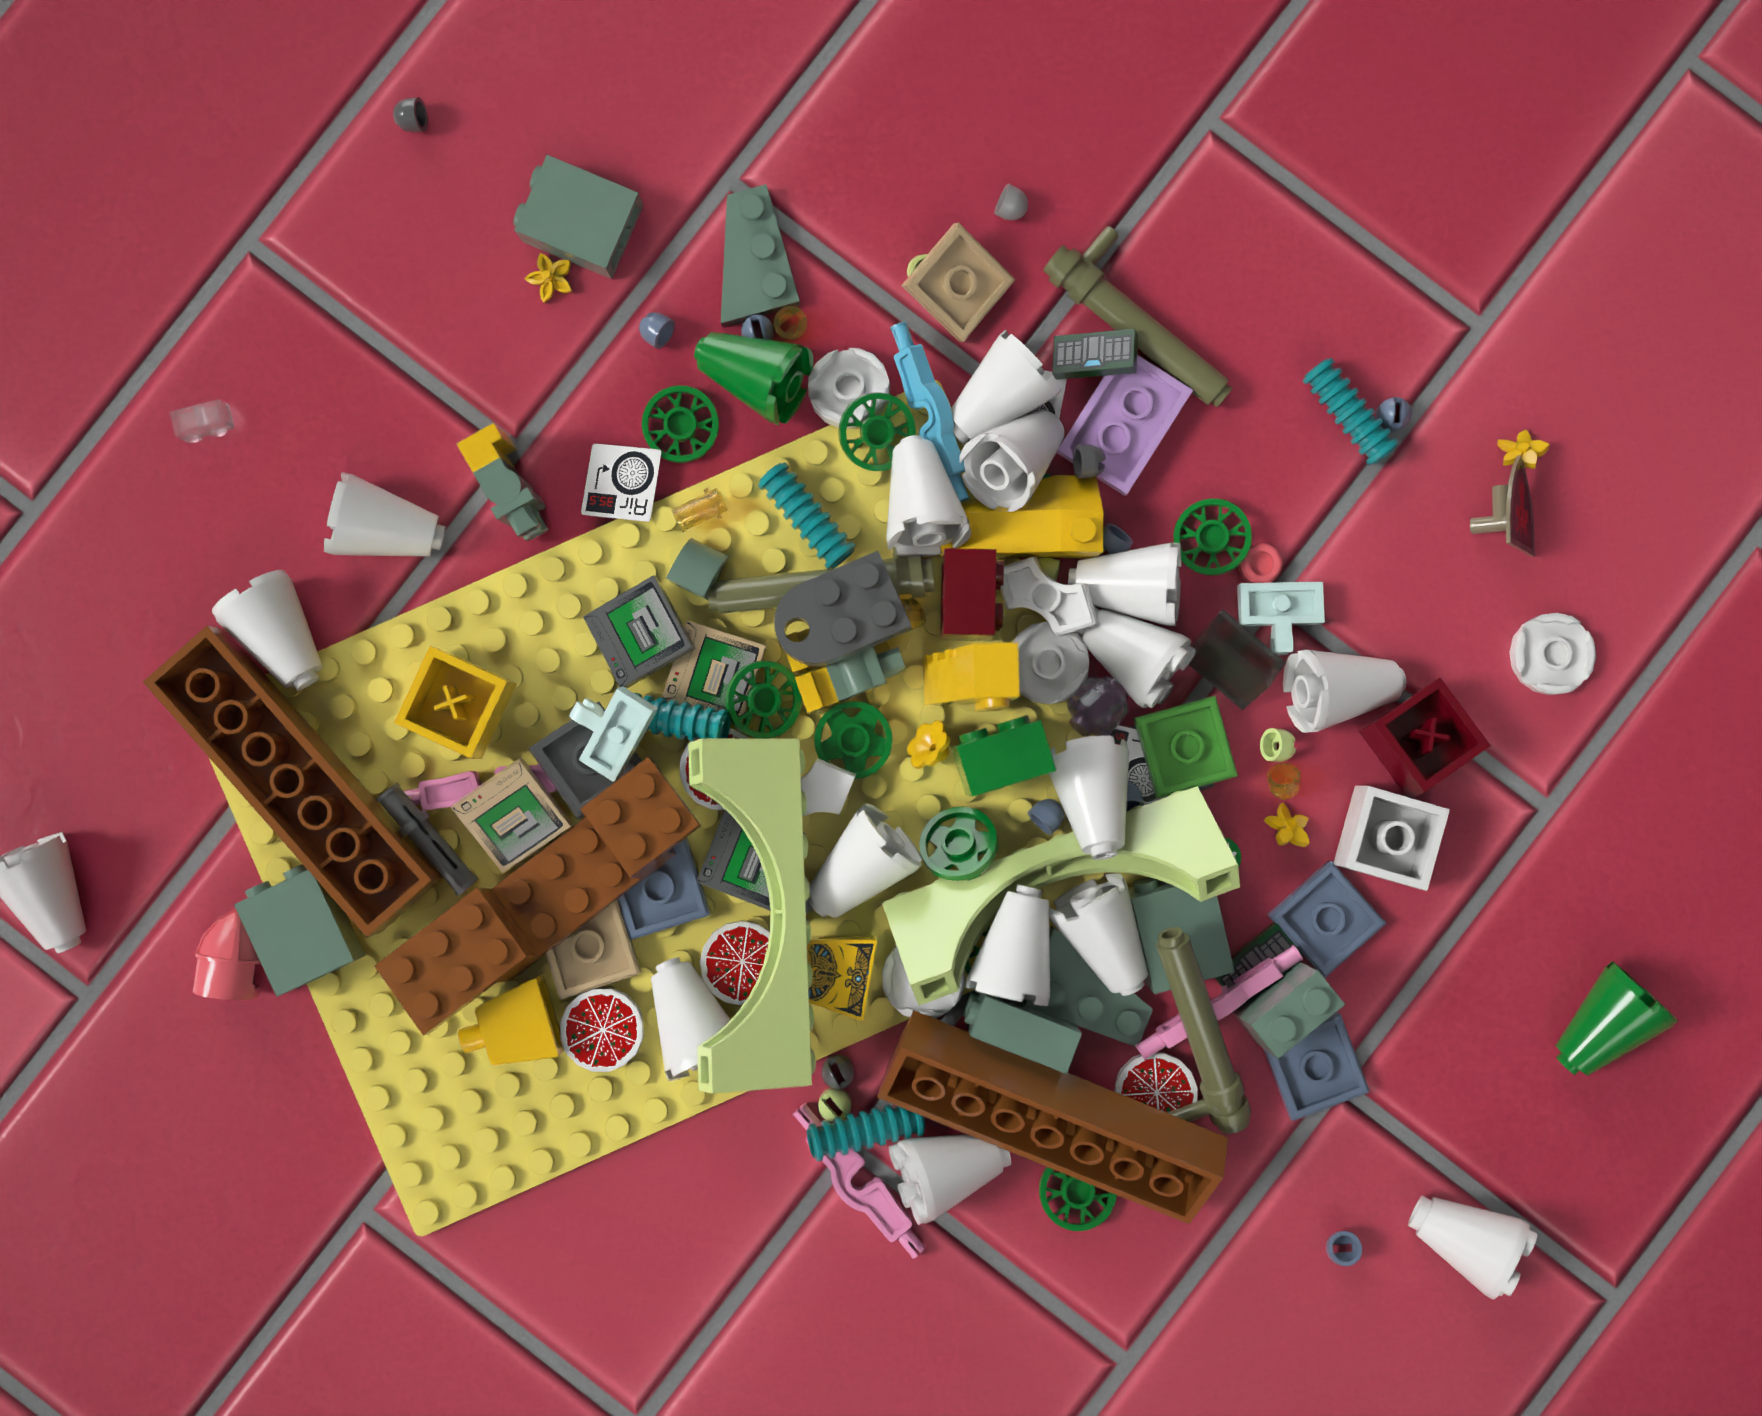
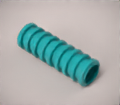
[1302,357,1399,465]
[758,462,856,569]
[635,693,731,742]
[807,1105,925,1162]

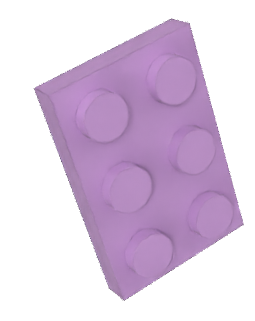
[1056,355,1193,496]

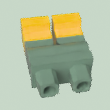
[457,423,549,542]
[786,628,906,714]

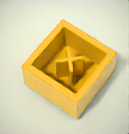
[394,646,517,759]

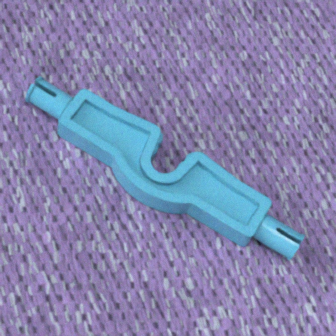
[890,322,970,502]

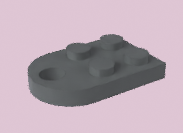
[774,551,912,667]

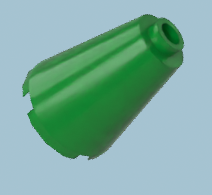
[694,332,814,425]
[1555,961,1678,1076]

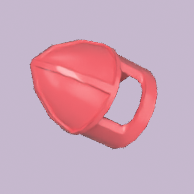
[193,909,261,1000]

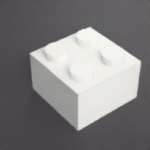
[1334,785,1450,891]

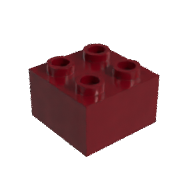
[940,548,1004,641]
[1359,678,1491,798]

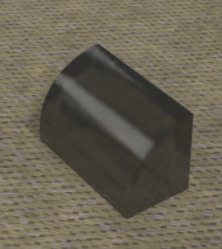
[1189,609,1286,710]

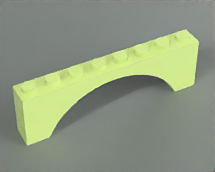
[688,739,816,1094]
[882,786,1240,1006]

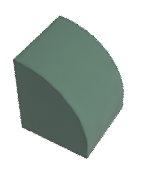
[666,538,730,601]

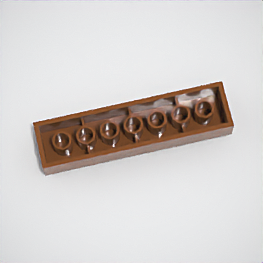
[143,625,443,937]
[877,1010,1228,1224]

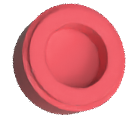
[1238,543,1282,583]

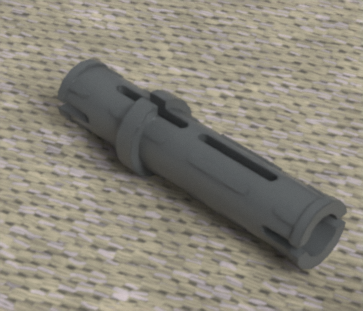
[375,782,479,896]

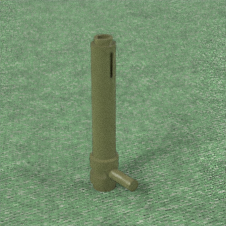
[1043,227,1233,407]
[708,546,934,614]
[1156,927,1251,1134]

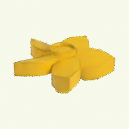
[524,253,572,303]
[1497,430,1550,469]
[1263,802,1310,847]

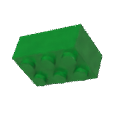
[951,715,1056,797]

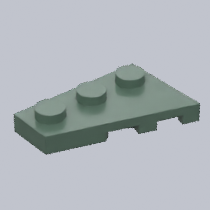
[721,184,800,327]
[1021,926,1153,1047]

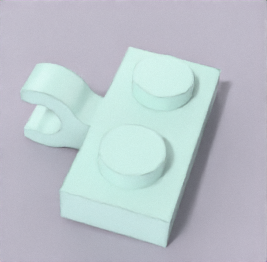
[1237,582,1325,655]
[569,686,658,782]

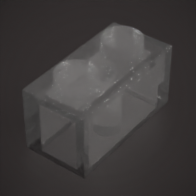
[170,399,235,443]

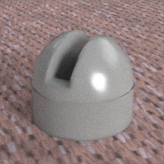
[994,183,1028,221]

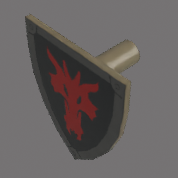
[1470,455,1535,557]

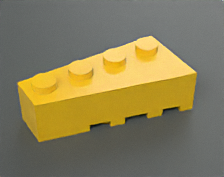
[923,643,1020,712]

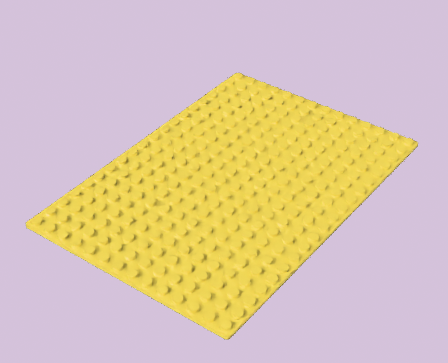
[209,380,1146,1236]

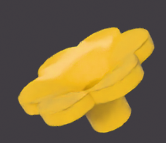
[907,720,950,769]

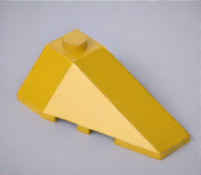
[934,475,1103,559]

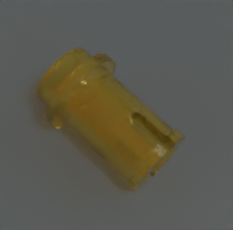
[672,488,728,533]

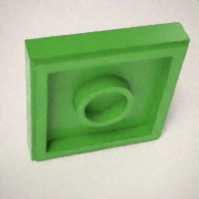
[1133,696,1238,798]

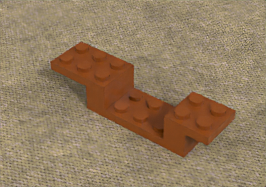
[374,757,702,1036]

